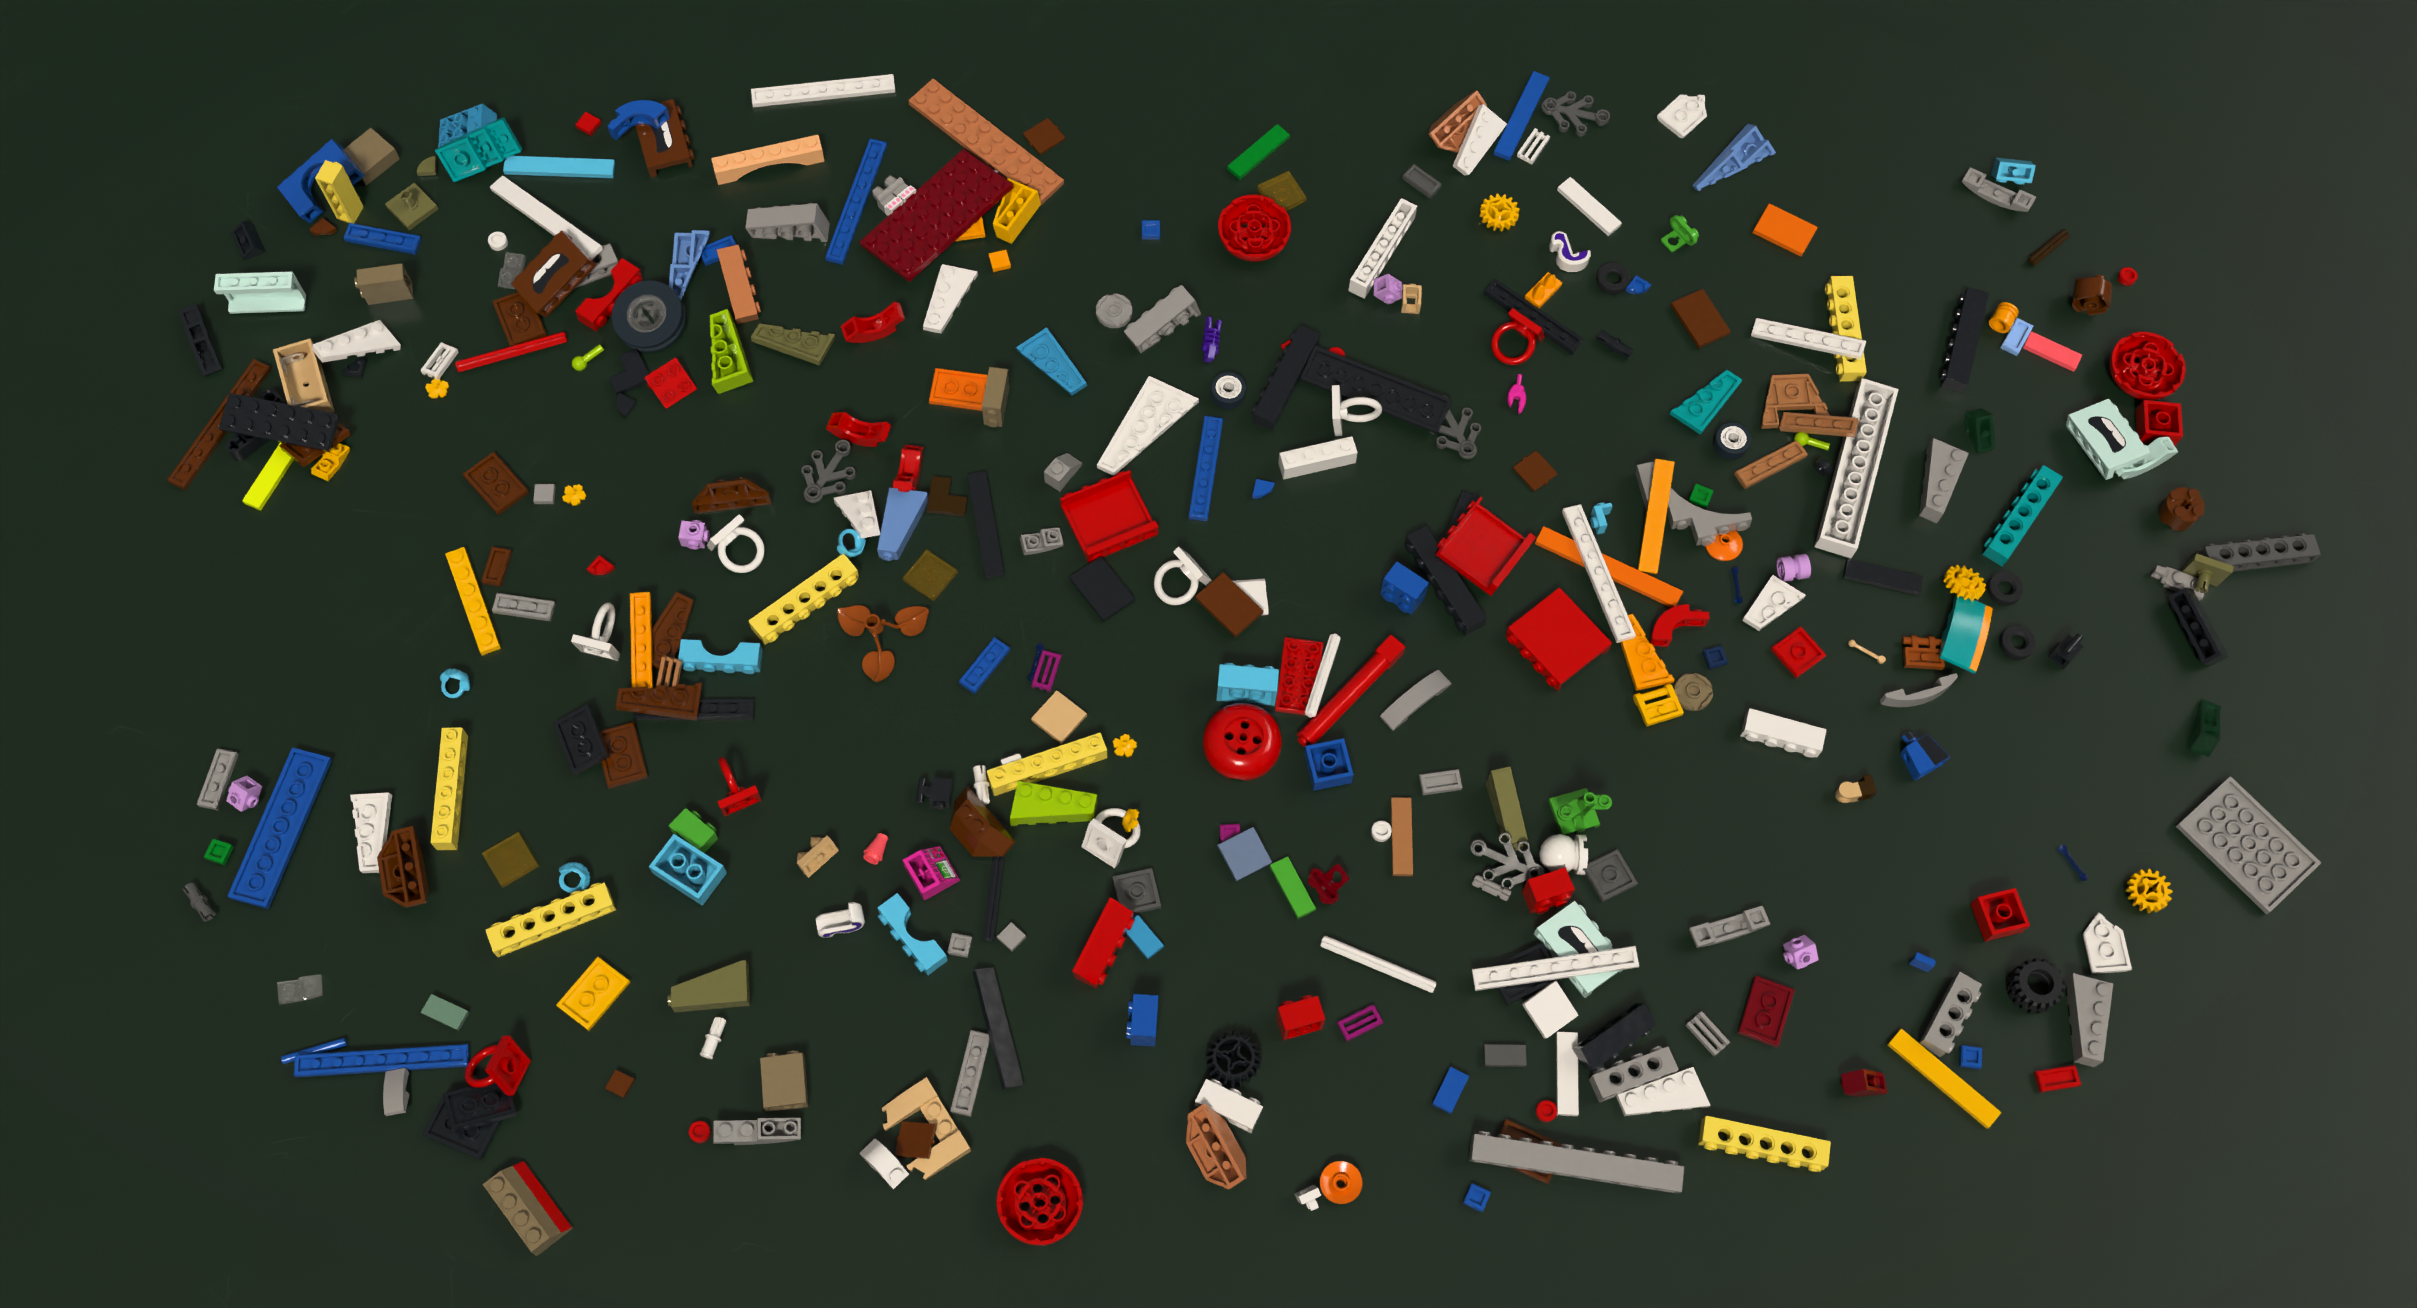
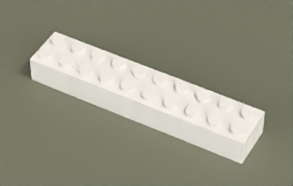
[1814,378,1898,558]

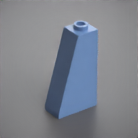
[877,488,928,561]

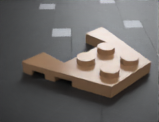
[1761,374,1830,429]

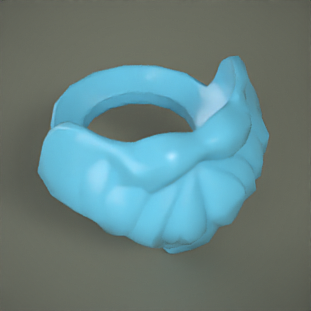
[837,529,866,558]
[440,668,471,699]
[559,862,590,893]

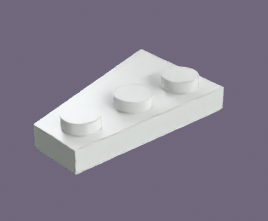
[834,490,880,539]
[1742,575,1806,631]

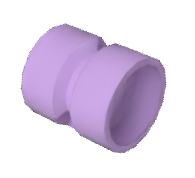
[1776,554,1811,582]

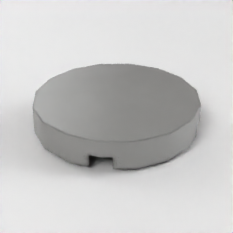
[1096,294,1132,328]

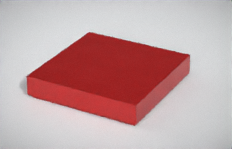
[1771,626,1826,679]

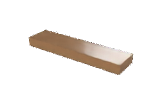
[1779,412,1859,437]
[1734,441,1808,489]
[1391,797,1413,876]

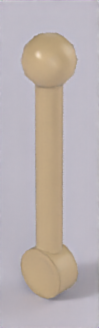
[1848,640,1886,664]

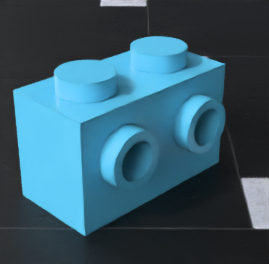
[1991,157,2036,184]

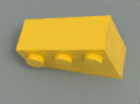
[993,178,1041,244]

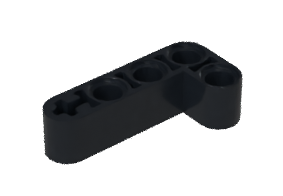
[226,389,287,461]

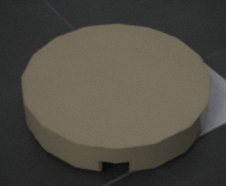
[1674,673,1713,711]

